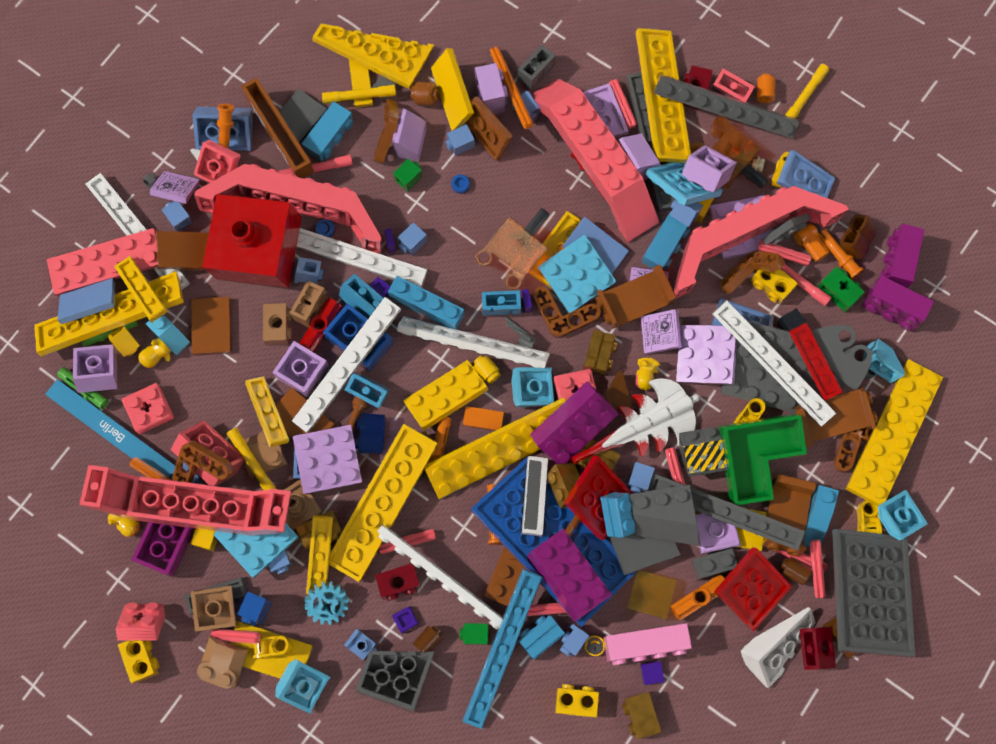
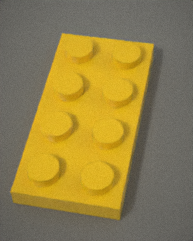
[403,360,488,431]

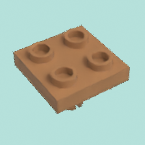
[284,479,323,531]

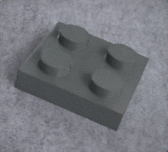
[762,213,812,245]

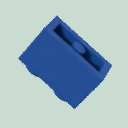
[237,592,273,626]

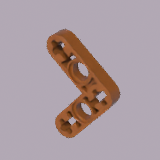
[373,98,399,164]
[718,250,785,294]
[533,287,601,338]
[833,426,872,473]
[171,441,234,483]

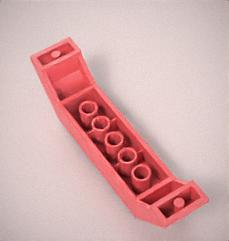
[531,79,659,243]
[194,164,382,254]
[673,186,849,299]
[79,465,291,536]

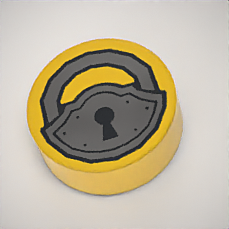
[585,636,605,656]

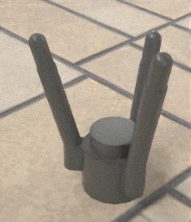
[504,317,537,348]

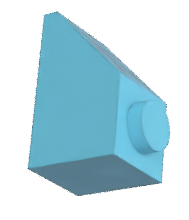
[146,315,191,356]
[863,339,905,383]

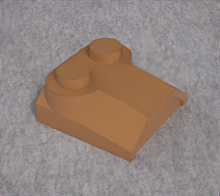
[244,430,288,478]
[191,585,237,632]
[197,636,248,689]

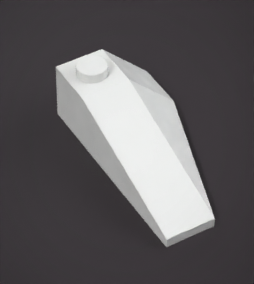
[741,607,816,688]

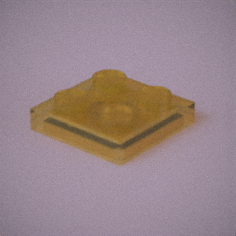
[627,570,676,620]

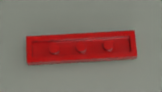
[788,323,842,401]

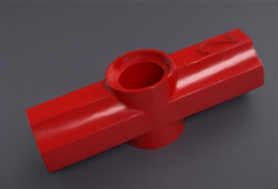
[299,298,342,353]

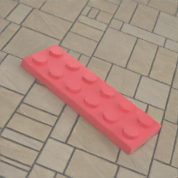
[47,228,158,296]

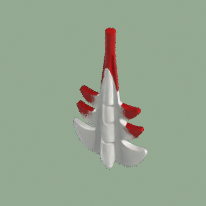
[571,378,699,464]

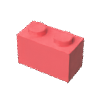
[713,69,755,102]

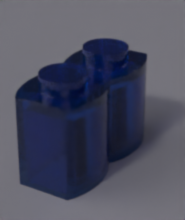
[355,413,386,455]

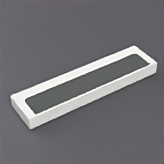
[522,456,548,536]

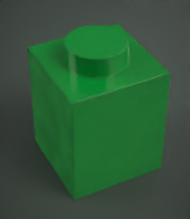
[393,158,423,192]
[459,623,488,645]

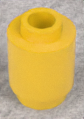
[473,355,501,384]

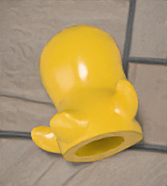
[138,338,171,368]
[635,358,660,390]
[108,514,140,537]

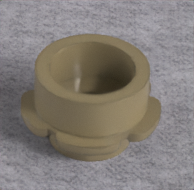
[752,156,765,173]

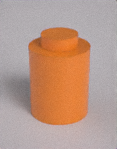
[757,74,775,103]

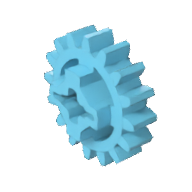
[305,581,348,625]

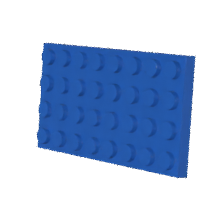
[470,457,637,627]

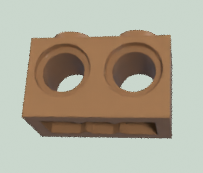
[290,280,328,327]

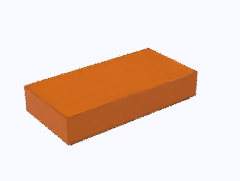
[463,406,504,431]

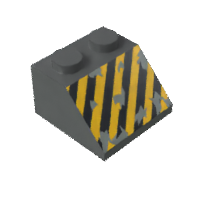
[679,427,727,476]

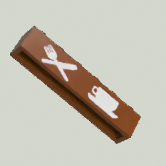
[241,78,314,178]

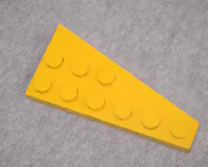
[312,23,434,89]

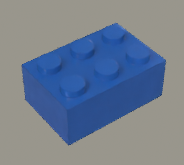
[323,303,394,373]

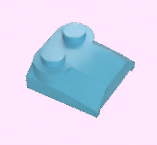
[511,367,554,408]
[878,490,928,541]
[275,659,330,714]

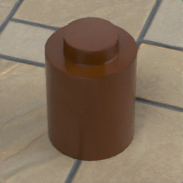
[780,556,812,586]
[412,625,443,653]

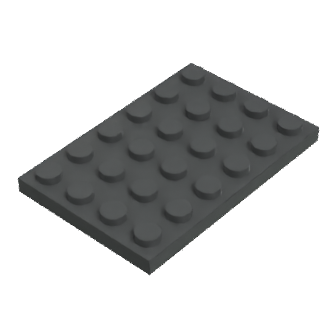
[721,320,856,413]
[832,529,915,657]

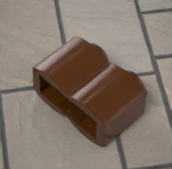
[840,214,877,259]

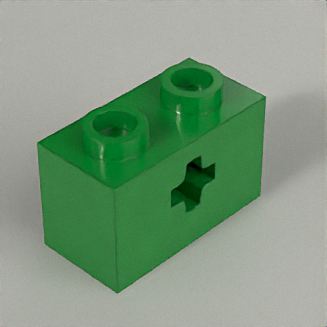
[817,266,864,312]

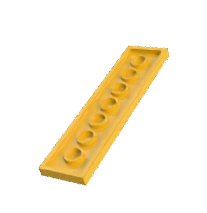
[636,28,691,163]
[34,271,184,357]
[845,359,943,507]
[424,397,566,499]
[329,424,439,582]

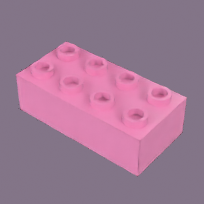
[603,624,692,665]

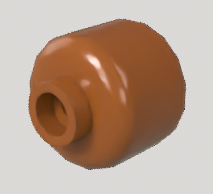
[411,81,439,106]

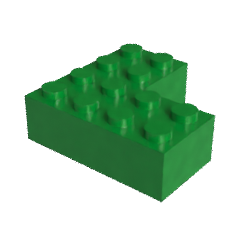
[718,414,807,505]

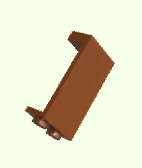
[595,264,676,329]
[794,388,878,447]
[762,474,816,556]

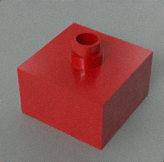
[202,194,302,288]

